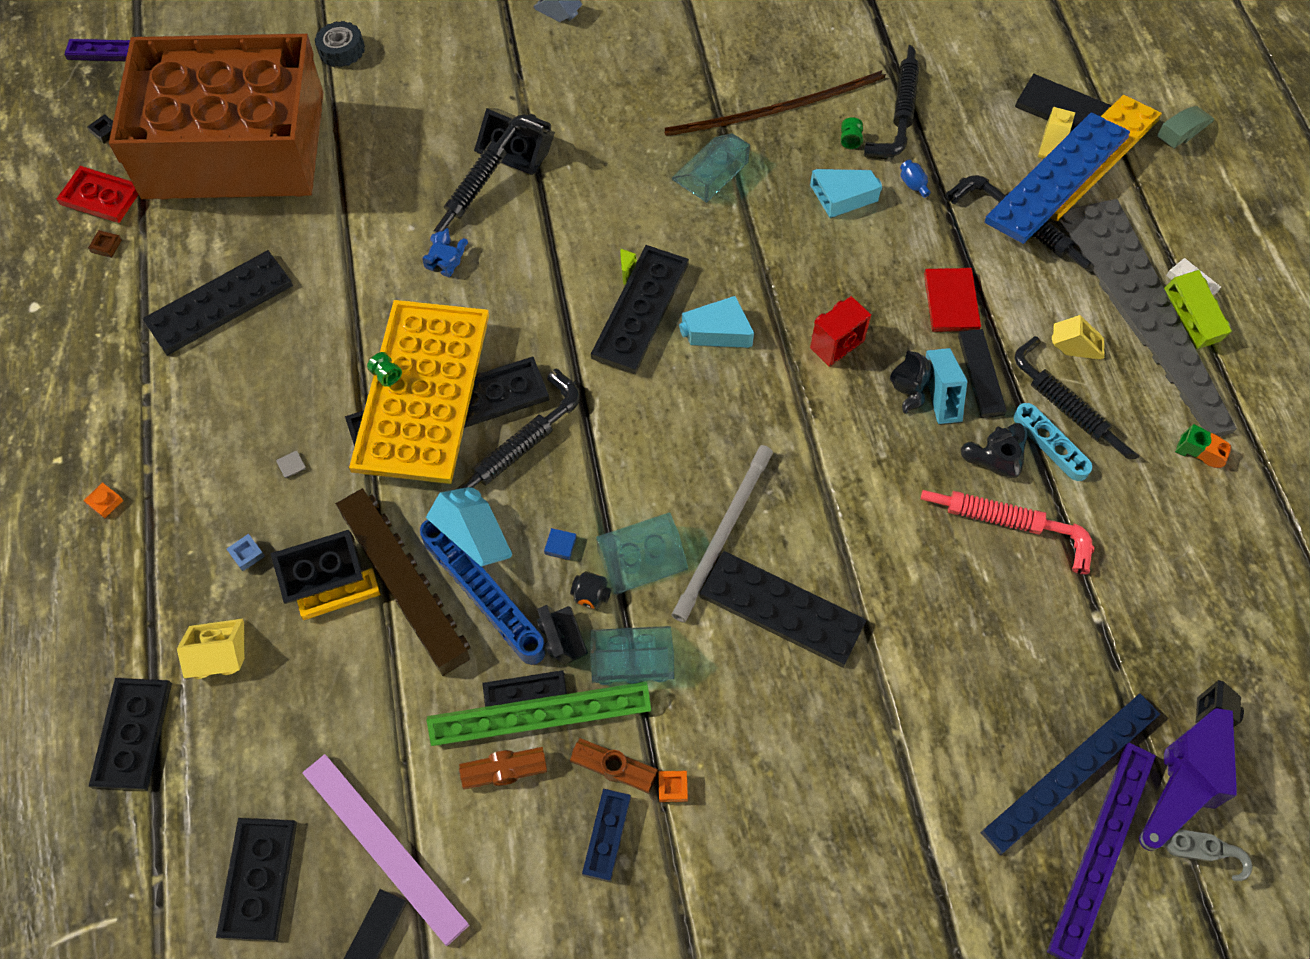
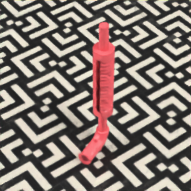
[920,490,1095,574]

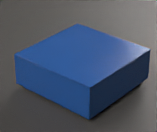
[544,528,577,560]

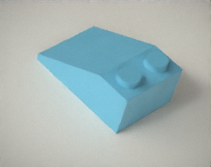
[426,487,512,566]

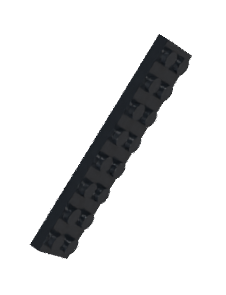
[345,356,550,447]

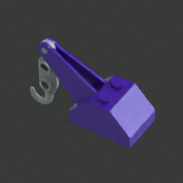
[1139,708,1253,881]

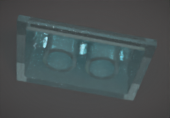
[672,133,750,203]
[596,512,688,595]
[590,626,674,685]

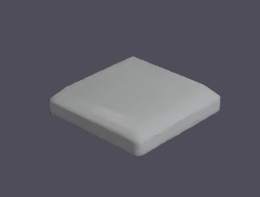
[276,451,306,478]

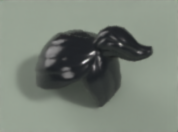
[890,351,932,414]

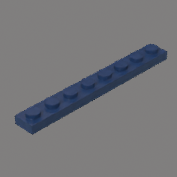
[980,693,1160,855]

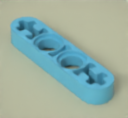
[1014,403,1092,481]

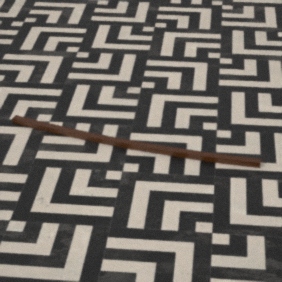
[664,70,886,136]

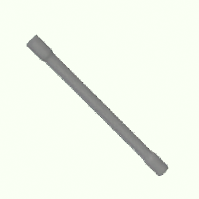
[671,445,773,623]

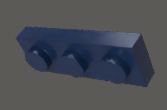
[582,788,631,883]

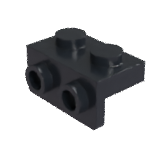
[537,605,588,665]

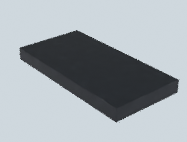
[1015,73,1112,131]
[89,678,172,791]
[216,818,297,942]

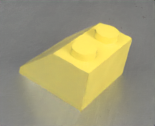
[177,619,245,679]

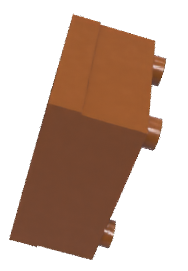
[109,33,324,200]

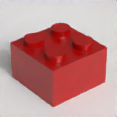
[810,296,871,367]

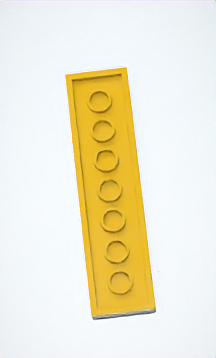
[1050,95,1162,222]

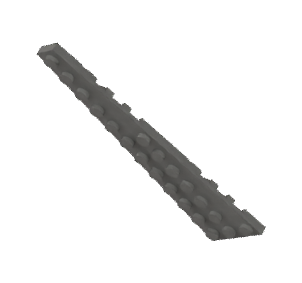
[1053,199,1237,437]

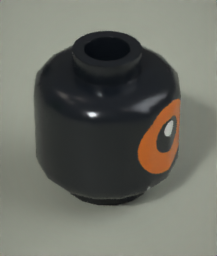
[570,571,611,610]

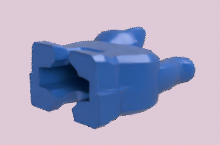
[422,228,468,278]

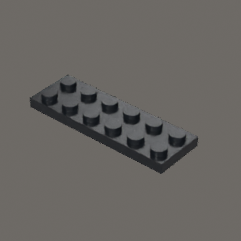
[591,245,689,374]
[142,250,293,356]
[700,551,867,668]

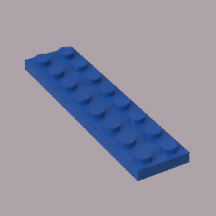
[985,112,1130,244]

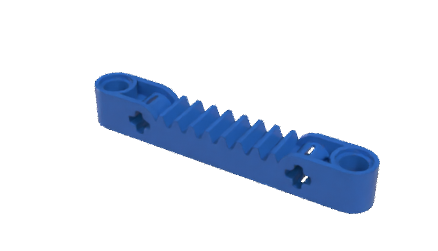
[420,520,546,665]

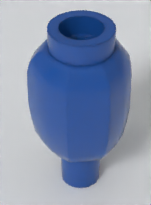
[900,160,931,198]

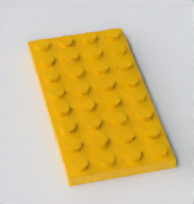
[349,300,489,484]

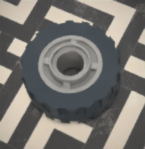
[314,21,365,67]

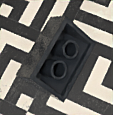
[474,108,555,175]
[270,530,364,604]

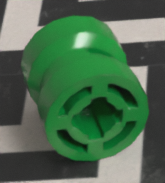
[841,117,863,149]
[367,352,402,387]

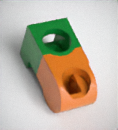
[1175,424,1231,468]

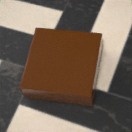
[88,230,122,258]

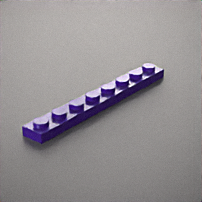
[1047,743,1156,959]

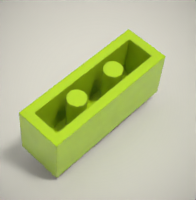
[1164,270,1232,350]

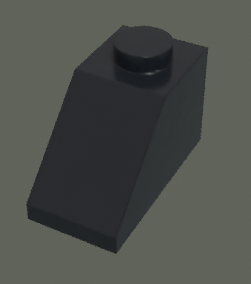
[1195,680,1244,727]

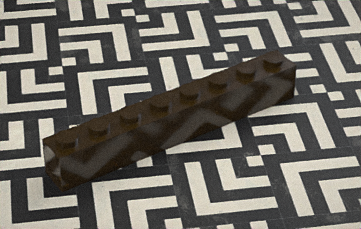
[335,488,471,676]

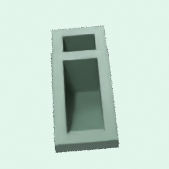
[1157,106,1214,149]

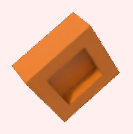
[83,482,124,519]
[658,771,688,802]

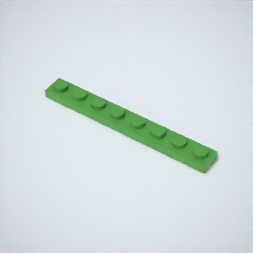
[426,682,651,746]

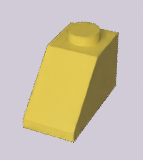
[1038,107,1075,159]
[1052,315,1105,359]

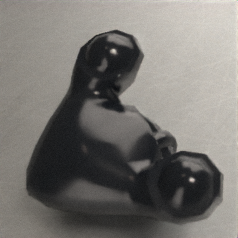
[960,423,1028,478]

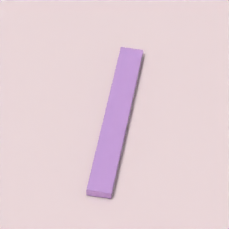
[303,754,470,946]

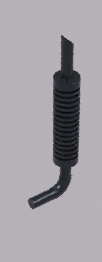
[1014,336,1139,459]

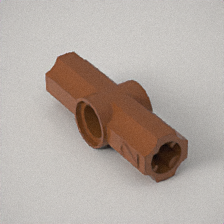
[570,738,658,794]
[459,747,547,790]

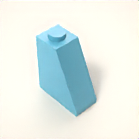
[810,169,882,218]
[679,296,754,348]
[926,348,967,424]

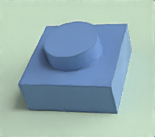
[227,534,265,571]

